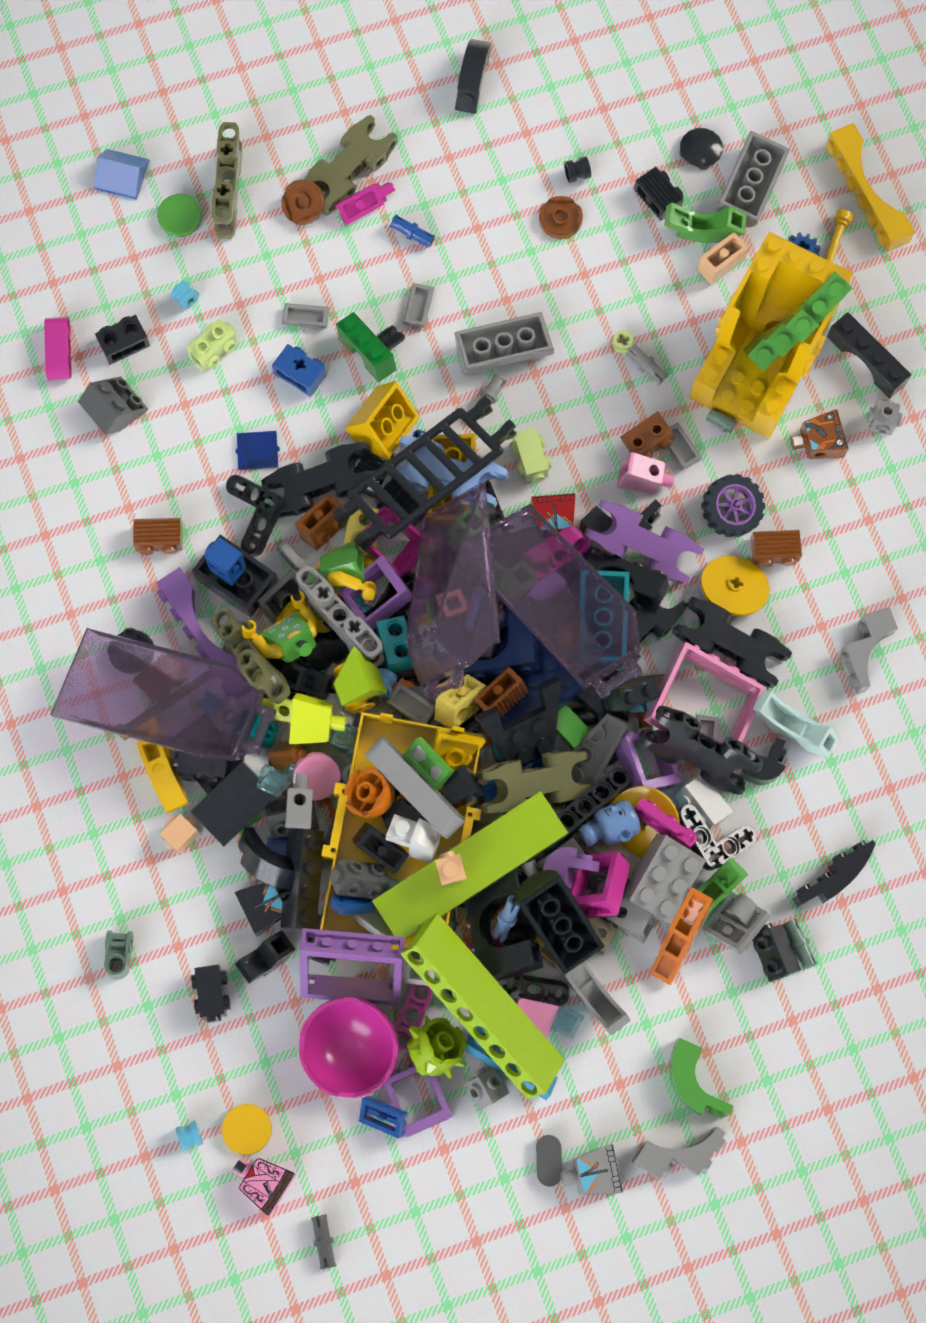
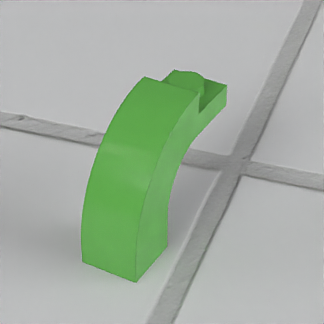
[664,203,747,243]
[556,705,590,751]
[672,857,749,922]
[669,1038,734,1118]

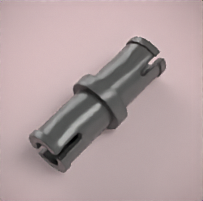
[311,1214,336,1269]

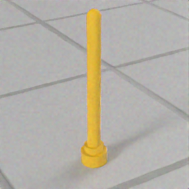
[825,209,853,262]

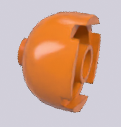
[344,767,395,818]

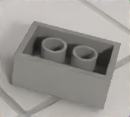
[622,834,706,925]

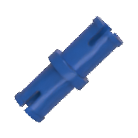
[390,214,435,248]

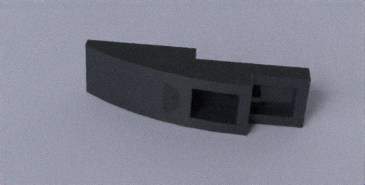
[269,659,334,700]
[793,840,876,907]

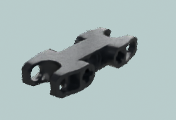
[261,442,374,518]
[601,597,687,685]
[672,597,792,688]
[639,706,763,795]

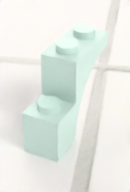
[753,689,840,758]

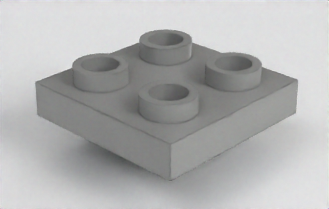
[702,892,770,954]

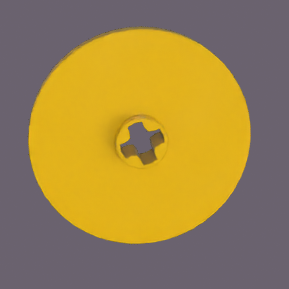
[700,556,770,617]
[612,786,680,858]

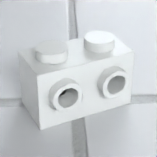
[674,776,733,830]

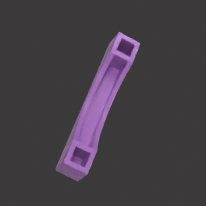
[156,567,254,699]

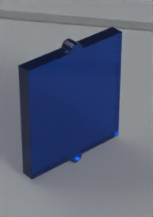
[235,431,280,470]

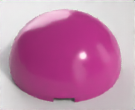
[299,997,399,1098]

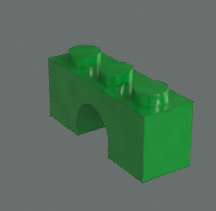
[336,312,397,383]

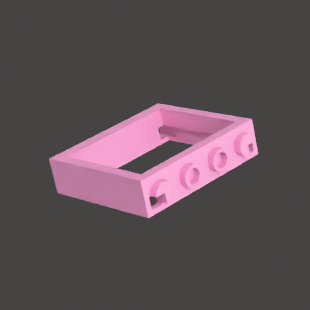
[643,642,766,742]

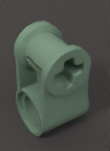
[104,930,134,979]

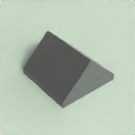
[257,570,306,625]

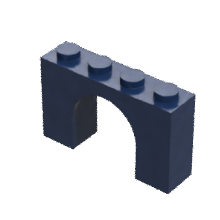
[438,609,540,686]

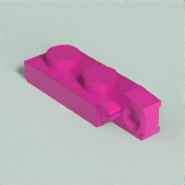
[334,182,396,225]
[635,797,698,849]

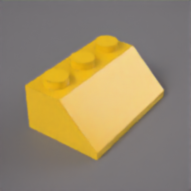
[345,381,420,460]

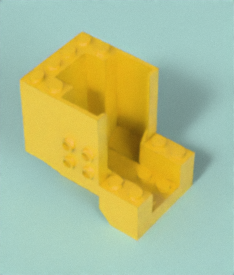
[689,232,854,439]

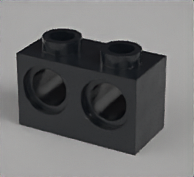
[94,315,150,365]

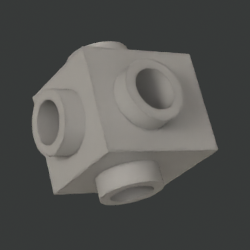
[867,399,902,435]
[465,1067,510,1110]

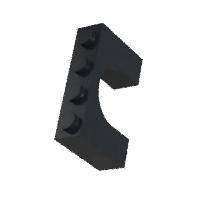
[464,869,544,982]

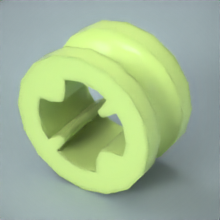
[612,330,634,354]

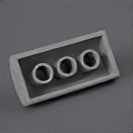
[717,131,790,227]
[454,312,554,375]

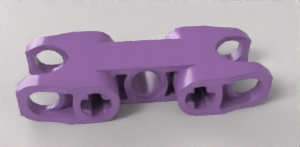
[584,500,704,583]

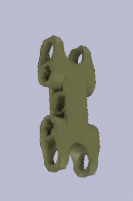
[304,115,398,216]
[212,122,242,239]
[212,607,290,704]
[476,751,591,813]

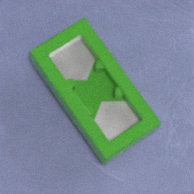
[403,737,454,790]

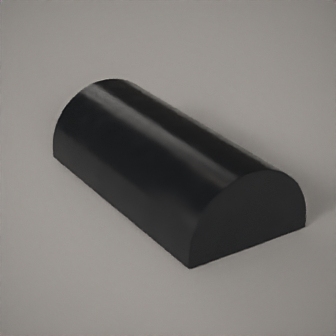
[515,870,605,975]

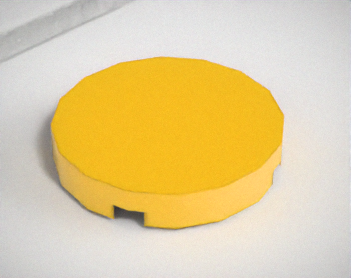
[222,1104,272,1155]

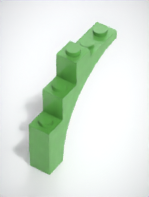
[743,271,853,371]

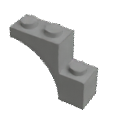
[840,607,898,694]
[553,961,631,1036]
[632,1127,726,1180]

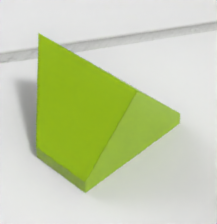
[334,646,387,706]

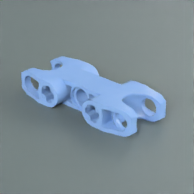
[396,436,509,509]

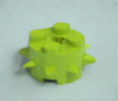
[407,1015,467,1079]

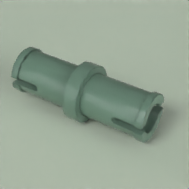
[783,919,818,970]

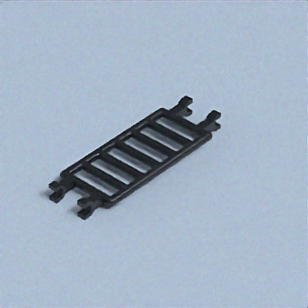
[332,395,517,551]

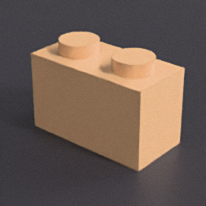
[697,232,749,285]

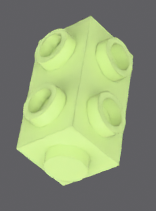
[187,319,237,372]
[510,428,551,483]

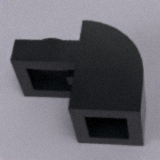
[739,737,787,785]
[235,930,296,984]

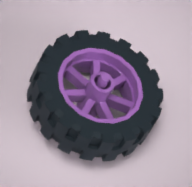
[701,474,766,537]

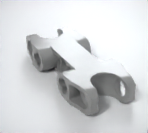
[296,566,384,668]

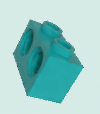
[375,616,419,673]

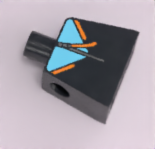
[234,883,292,937]

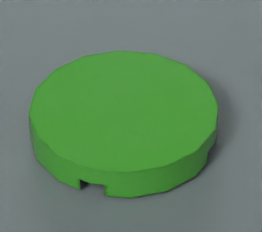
[157,194,202,237]

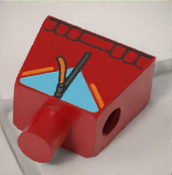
[530,493,576,538]

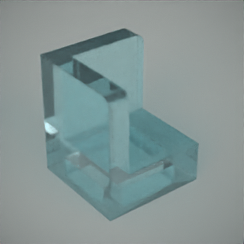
[330,724,358,763]
[257,763,295,797]
[551,1004,585,1040]

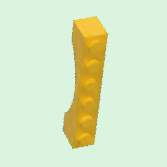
[826,123,915,252]

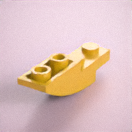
[135,717,189,814]

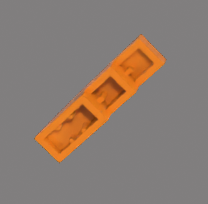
[649,887,714,985]

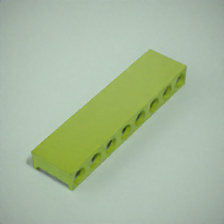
[372,791,568,941]
[400,913,565,1099]

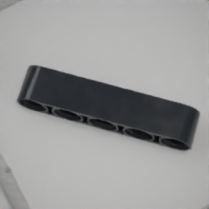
[541,767,631,854]

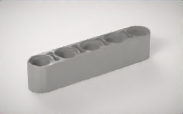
[365,736,465,839]

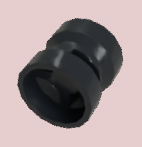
[564,156,591,183]

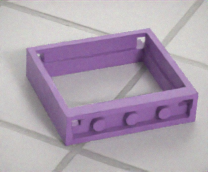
[300,928,405,1006]

